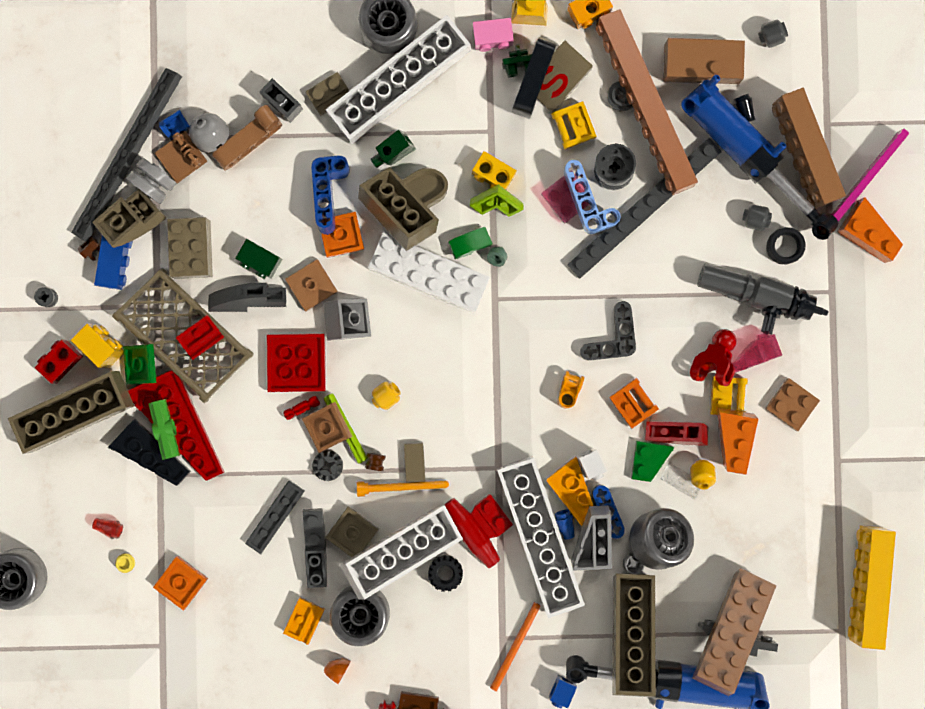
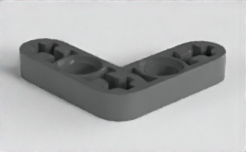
[580,301,636,361]

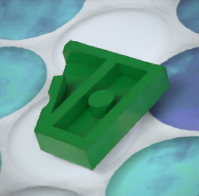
[631,441,674,482]

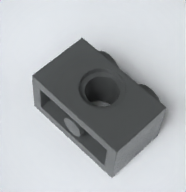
[259,78,303,123]

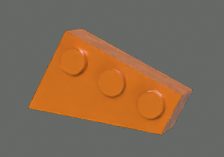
[716,407,758,475]

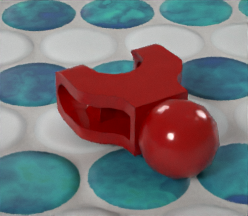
[690,329,737,386]

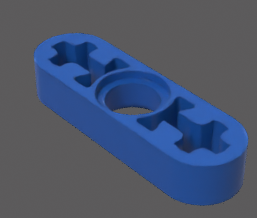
[592,485,625,539]

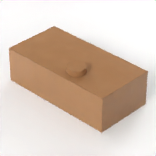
[663,38,745,84]

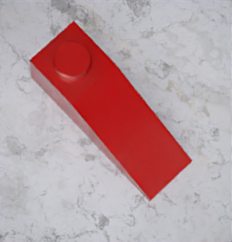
[645,421,709,446]

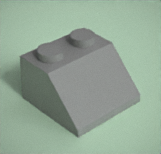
[323,299,371,341]

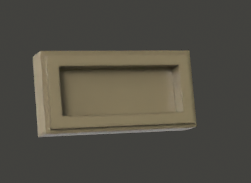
[404,443,426,483]

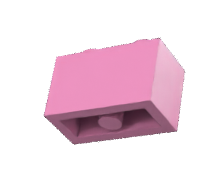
[473,18,514,52]

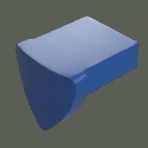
[159,110,190,141]

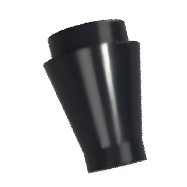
[733,94,756,122]

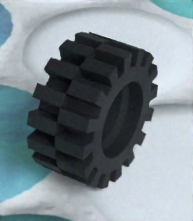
[428,555,463,592]

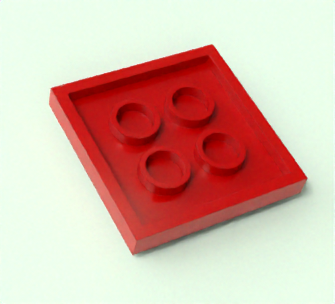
[267,334,326,392]

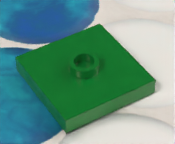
[123,344,156,384]

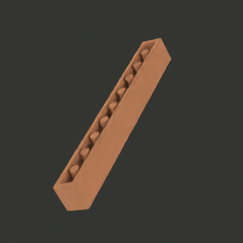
[596,9,698,195]

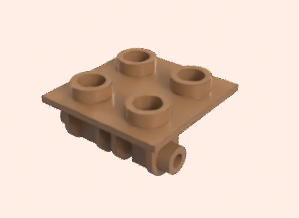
[155,131,208,184]

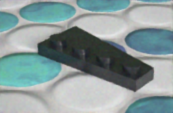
[107,419,191,486]

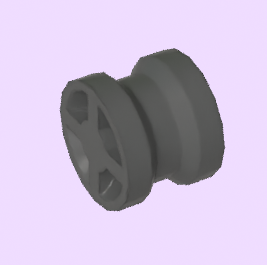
[34,287,58,307]

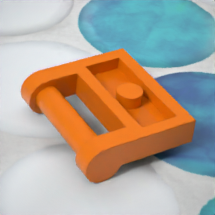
[609,378,659,429]

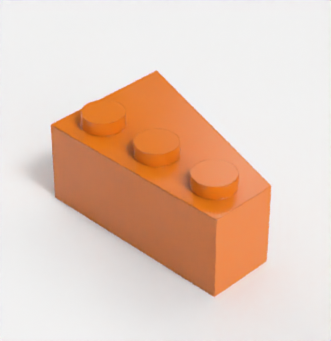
[837,197,903,263]

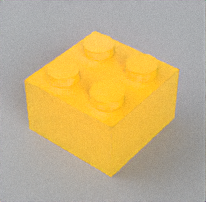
[71,324,124,368]

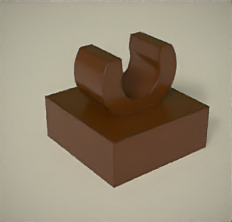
[78,236,100,261]

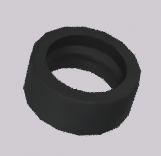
[766,227,806,265]

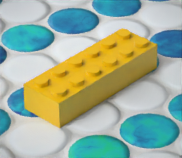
[848,525,896,650]

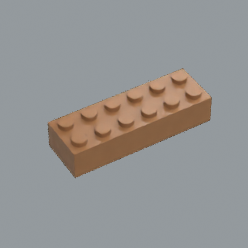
[772,87,846,209]
[692,568,777,696]

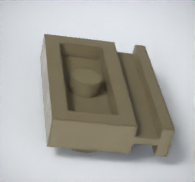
[306,72,349,116]

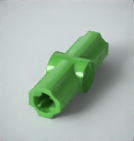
[149,399,180,460]

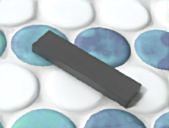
[245,480,305,554]

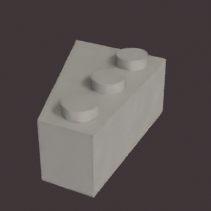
[571,506,612,571]

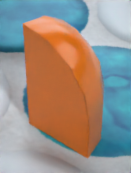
[324,658,351,684]

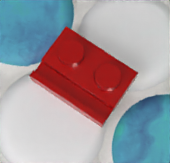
[176,315,224,360]

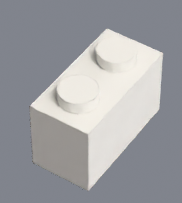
[576,448,607,481]

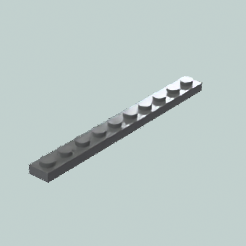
[71,68,182,242]
[567,138,722,279]

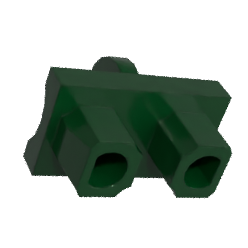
[502,44,532,78]

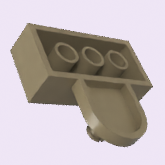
[358,167,448,251]

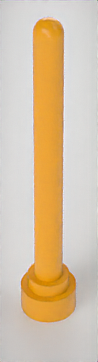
[357,481,449,497]

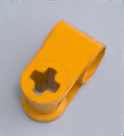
[557,370,585,409]

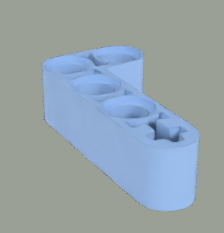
[563,160,621,234]

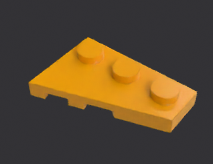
[546,456,594,526]

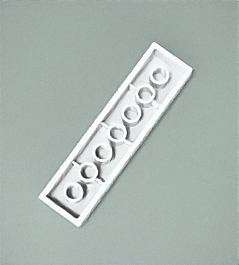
[326,15,471,144]
[497,456,585,618]

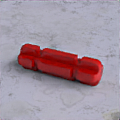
[283,396,320,420]

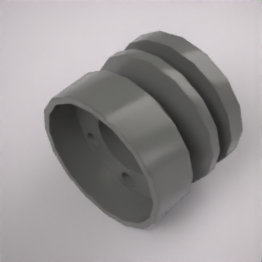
[594,143,636,190]

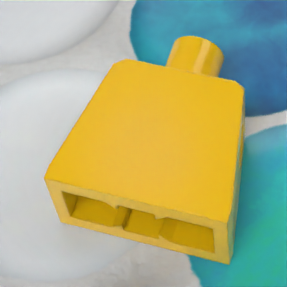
[511,0,548,26]

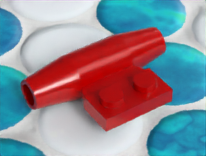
[444,494,513,568]

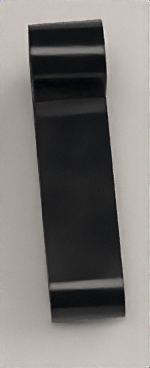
[512,38,557,119]

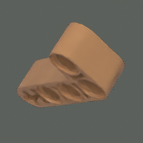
[212,105,282,171]

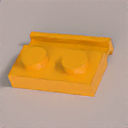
[283,597,325,645]

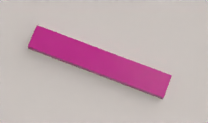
[831,129,909,221]

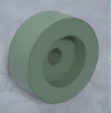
[487,247,507,267]

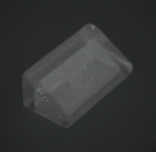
[660,463,700,499]

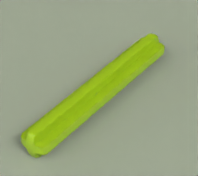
[324,393,367,464]

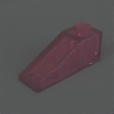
[732,333,782,373]

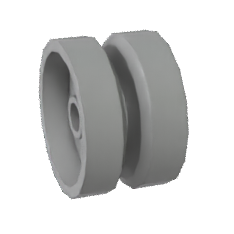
[126,157,177,204]

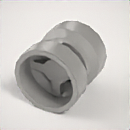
[623,553,644,574]

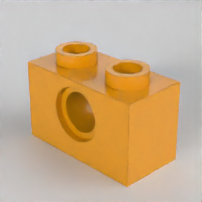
[567,0,613,29]

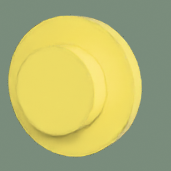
[115,553,135,573]

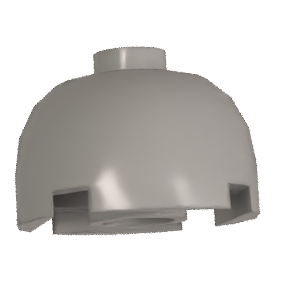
[189,113,229,153]

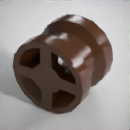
[365,453,386,471]

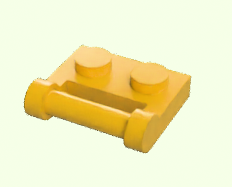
[551,101,597,150]
[710,376,748,415]

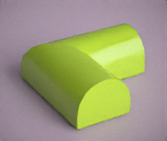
[469,184,524,217]

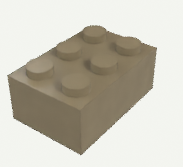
[167,217,213,279]

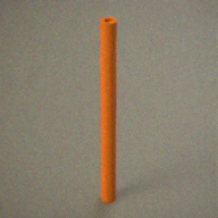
[490,602,541,692]

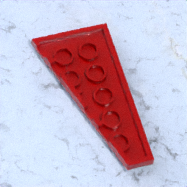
[128,370,225,481]

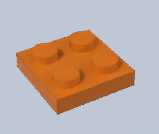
[321,212,364,258]
[153,556,208,611]

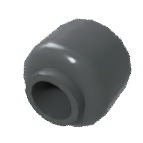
[758,19,788,48]
[742,204,772,231]

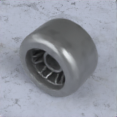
[358,0,417,54]
[629,508,694,570]
[0,548,47,610]
[330,586,390,646]

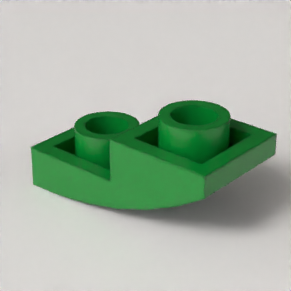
[448,227,493,259]

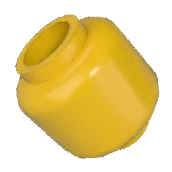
[372,381,401,410]
[690,460,716,490]

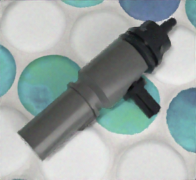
[697,263,829,335]

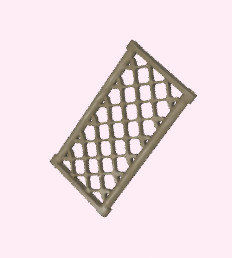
[112,267,254,404]

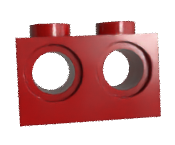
[34,340,83,384]

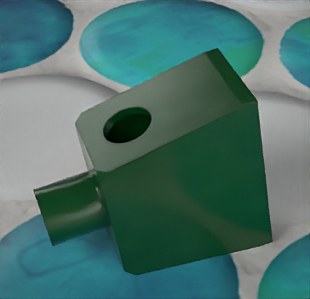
[370,130,416,168]

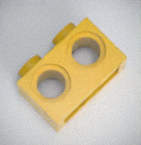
[472,151,517,190]

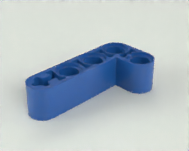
[311,156,350,235]

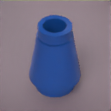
[555,509,575,540]

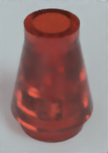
[92,518,123,539]

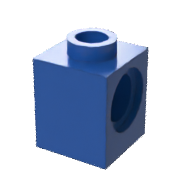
[549,675,577,709]

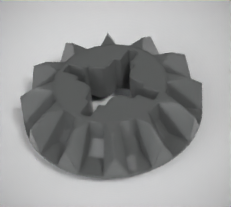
[607,81,633,112]
[312,450,343,481]

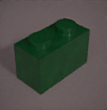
[235,238,283,280]

